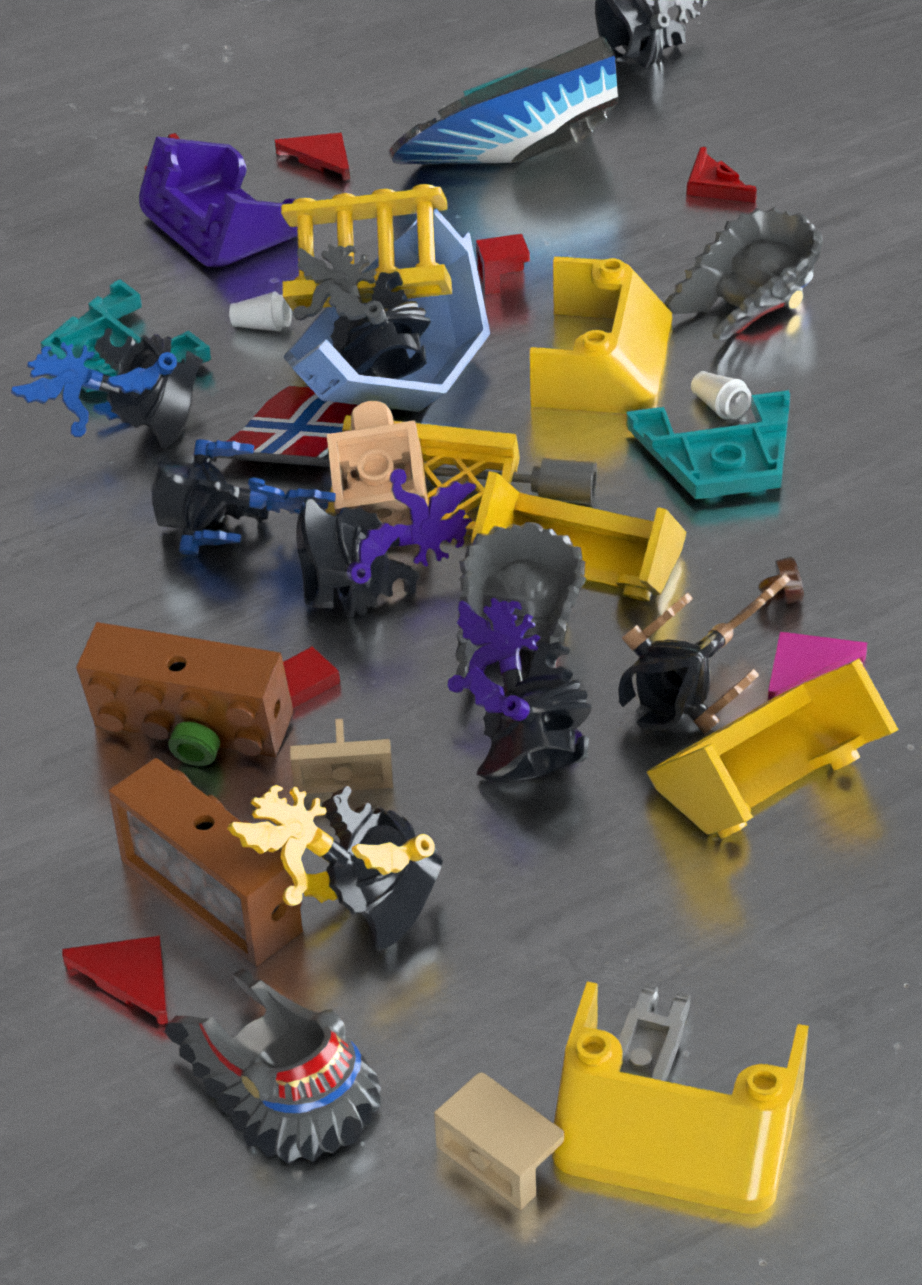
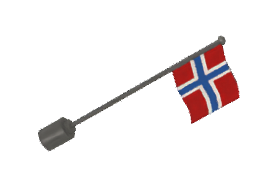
[212,386,597,506]

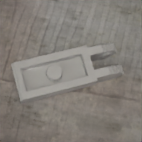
[618,983,691,1081]

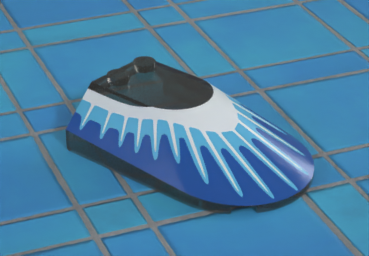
[389,37,618,165]

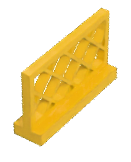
[325,415,520,536]

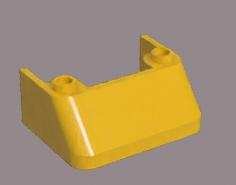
[530,256,672,414]
[470,471,687,602]
[646,659,899,839]
[552,981,809,1214]

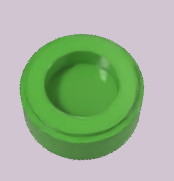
[168,722,220,766]

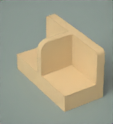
[290,718,393,794]
[434,1072,564,1210]

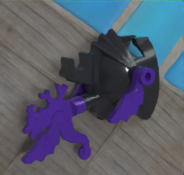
[296,468,476,619]
[447,598,592,782]

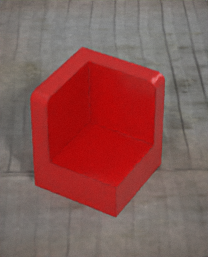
[476,233,530,295]

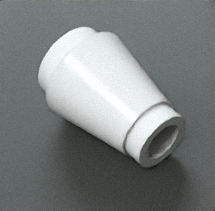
[229,291,292,332]
[691,371,751,419]

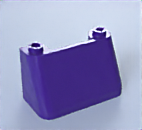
[139,136,297,268]

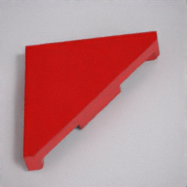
[274,132,350,181]
[686,147,757,203]
[62,935,168,1025]

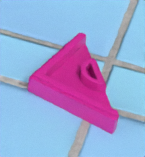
[768,632,868,701]

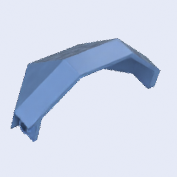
[284,208,491,412]

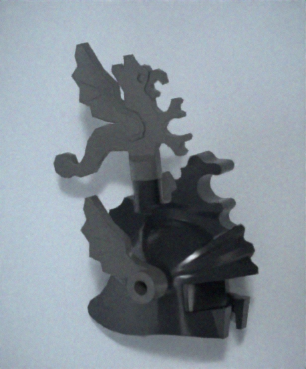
[595,0,707,68]
[293,244,431,379]

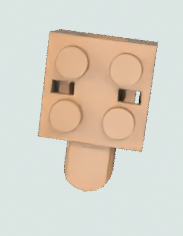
[327,401,429,526]

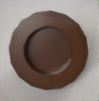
[758,557,804,605]

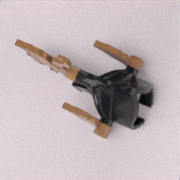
[618,574,790,734]

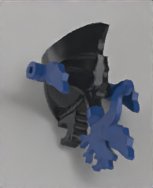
[11,328,203,450]
[151,439,336,556]

